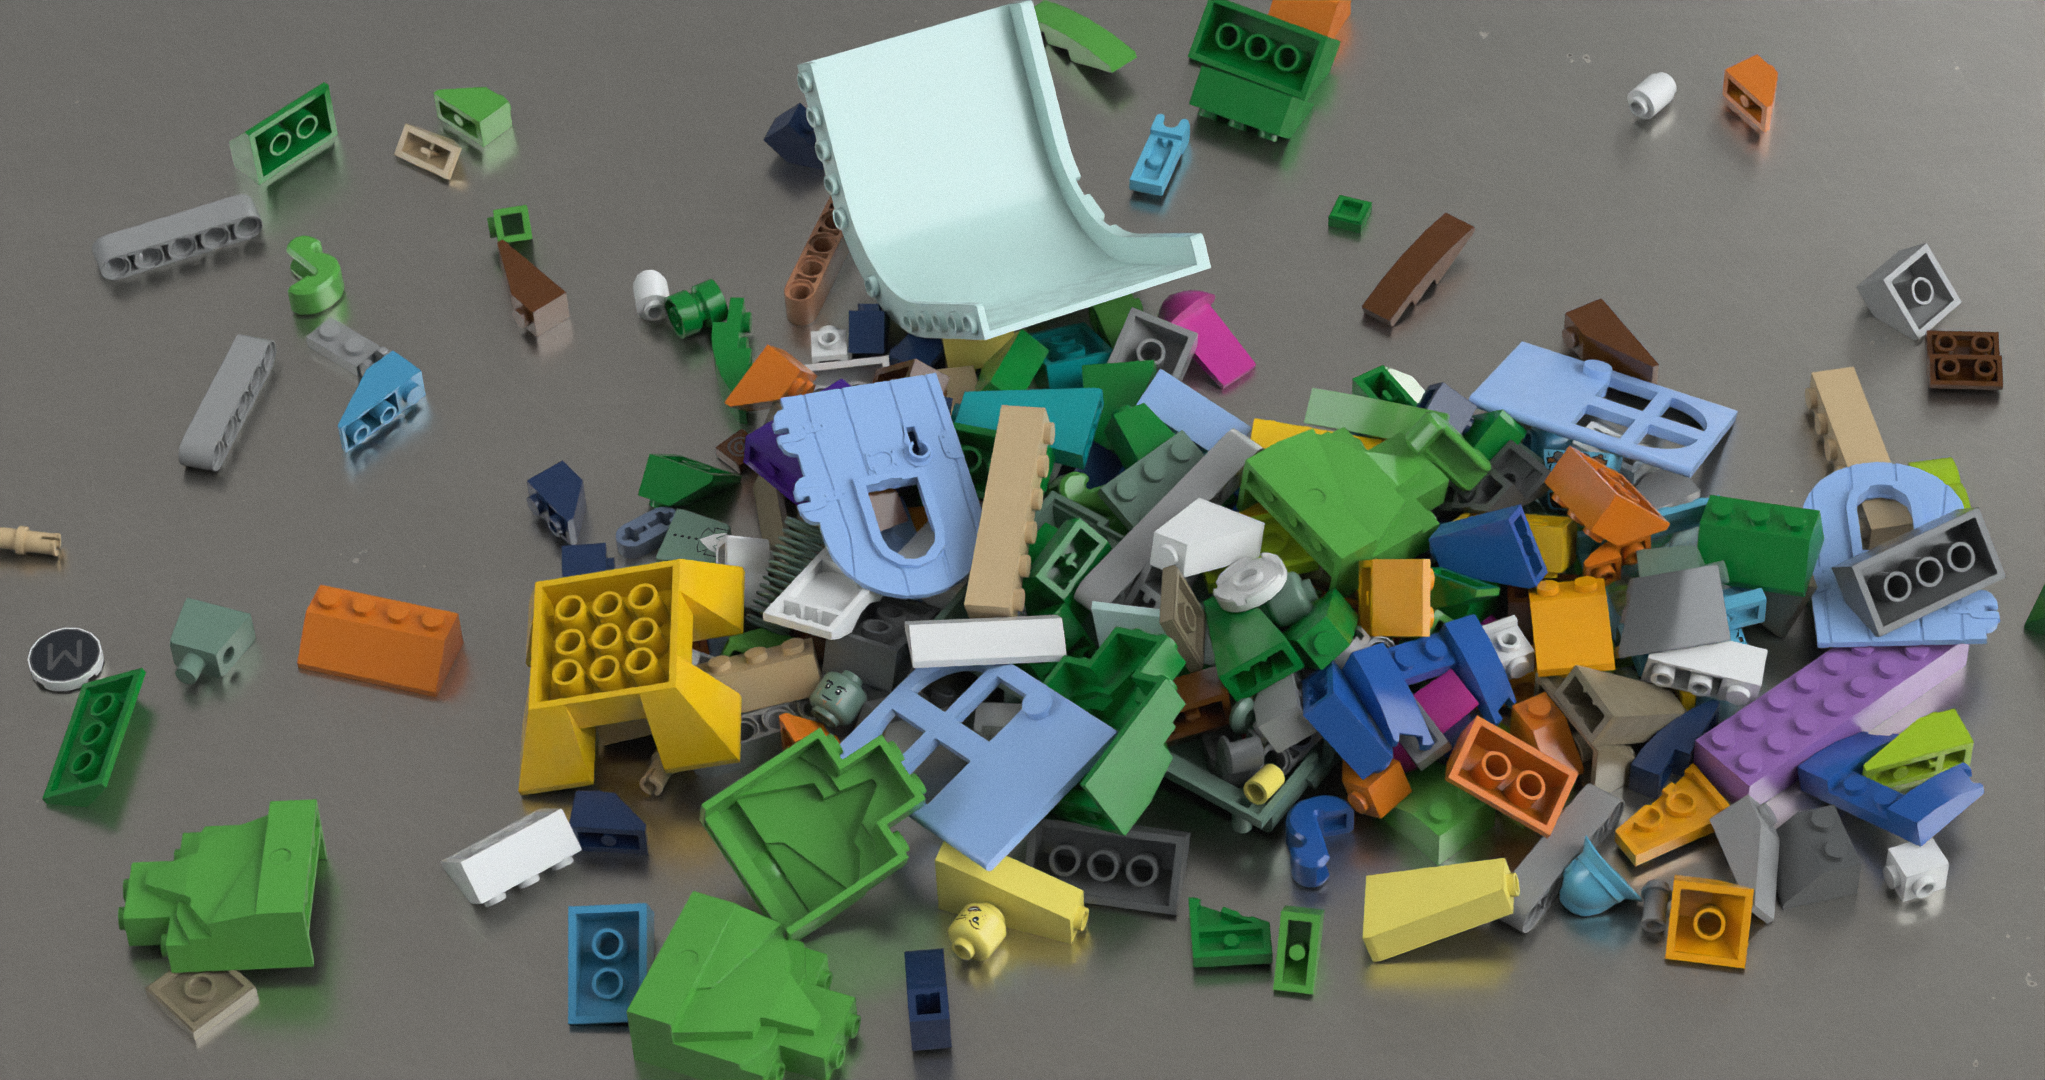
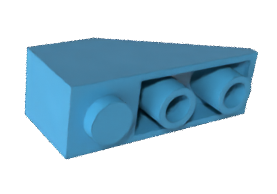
[338,351,426,453]

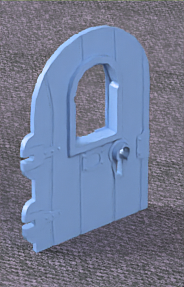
[771,373,982,599]
[1803,462,2000,648]

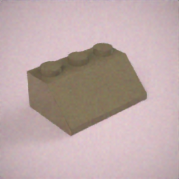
[1534,673,1636,793]

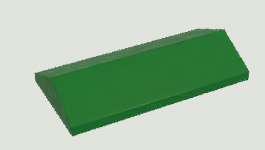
[42,668,146,807]

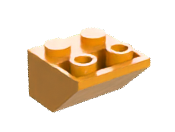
[1358,559,1435,638]

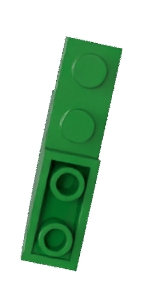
[712,297,754,424]

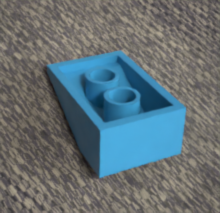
[568,903,655,1025]

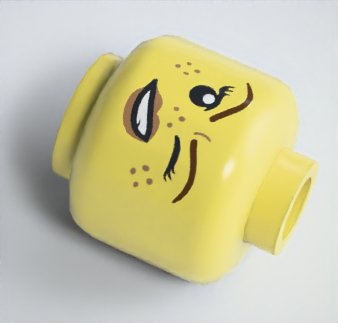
[948,902,1007,961]

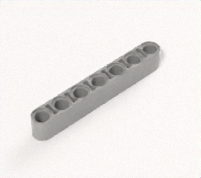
[1074,428,1264,612]

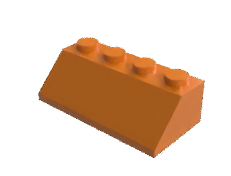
[297,585,464,697]

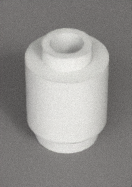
[1627,72,1677,119]
[633,270,670,321]

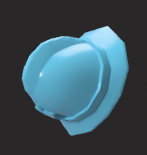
[1559,835,1644,916]

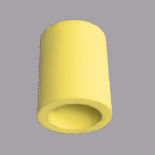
[1243,764,1285,805]

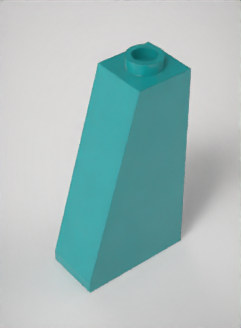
[951,388,1104,470]

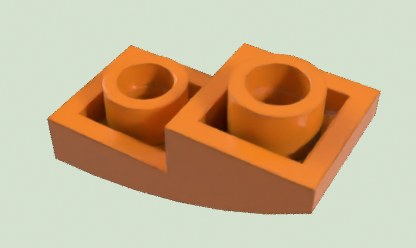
[1583,535,1651,586]

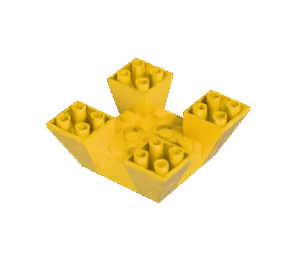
[518,559,745,795]

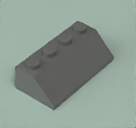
[1832,507,2006,637]
[1025,815,1191,915]

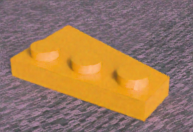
[1615,763,1730,866]

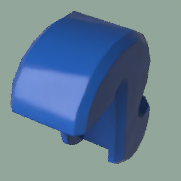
[1286,795,1354,888]

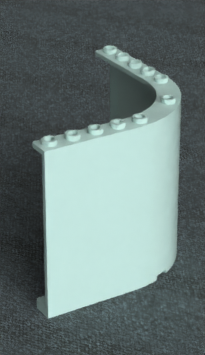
[797,0,1211,340]

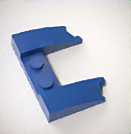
[1342,614,1516,751]
[1797,731,1984,847]

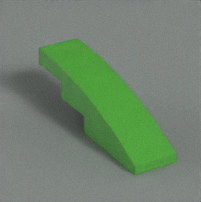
[1034,0,1137,73]
[1304,388,1450,440]

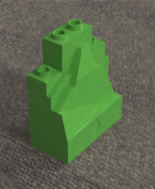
[1236,427,1449,598]
[699,728,927,941]
[118,799,327,973]
[626,891,861,1080]

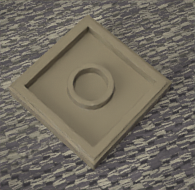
[1159,565,1206,673]
[145,969,258,1041]

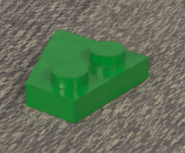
[1188,897,1273,968]

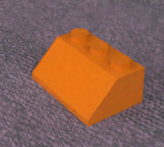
[1544,446,1670,546]
[1445,715,1579,839]

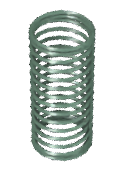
[745,516,825,636]

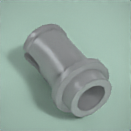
[1641,879,1672,933]

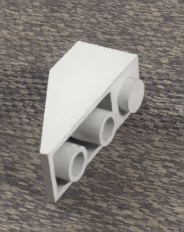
[1641,641,1768,706]

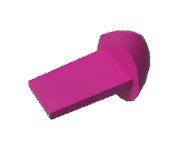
[1157,290,1256,390]
[1393,669,1479,773]

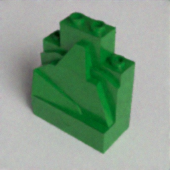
[1043,626,1186,836]

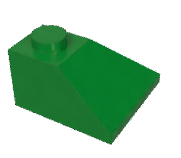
[638,454,742,508]

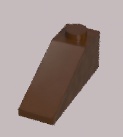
[497,239,570,337]
[1562,298,1659,385]

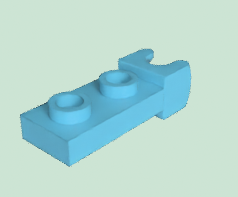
[1129,114,1190,196]

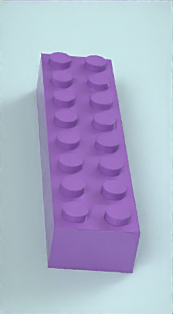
[1693,643,1970,805]

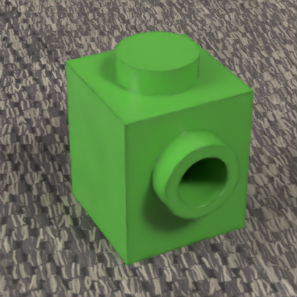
[487,205,533,243]

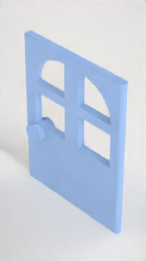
[1469,341,1738,478]
[840,664,1118,871]

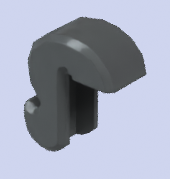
[1202,727,1264,789]

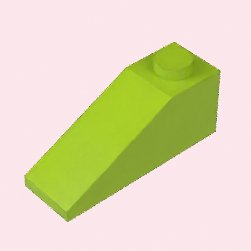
[1862,708,1974,788]

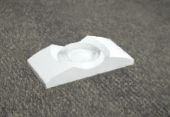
[763,546,883,640]

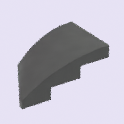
[1434,439,1551,514]
[1614,565,1731,659]

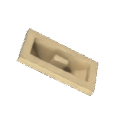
[394,123,462,180]

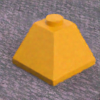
[1665,875,1754,968]

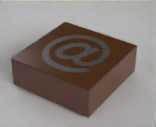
[715,429,749,474]

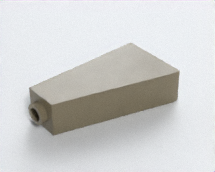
[1554,665,1687,746]

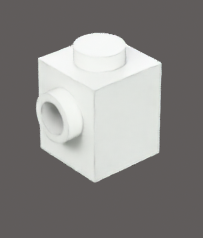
[1883,838,1949,902]

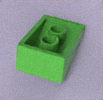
[1382,759,1496,866]

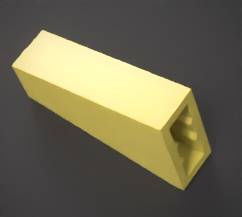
[935,841,1089,944]
[1362,858,1520,962]

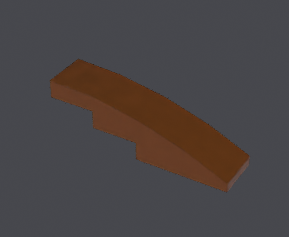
[1361,213,1475,328]

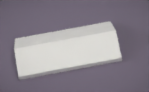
[905,615,1067,668]

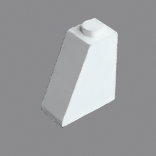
[1150,498,1265,577]

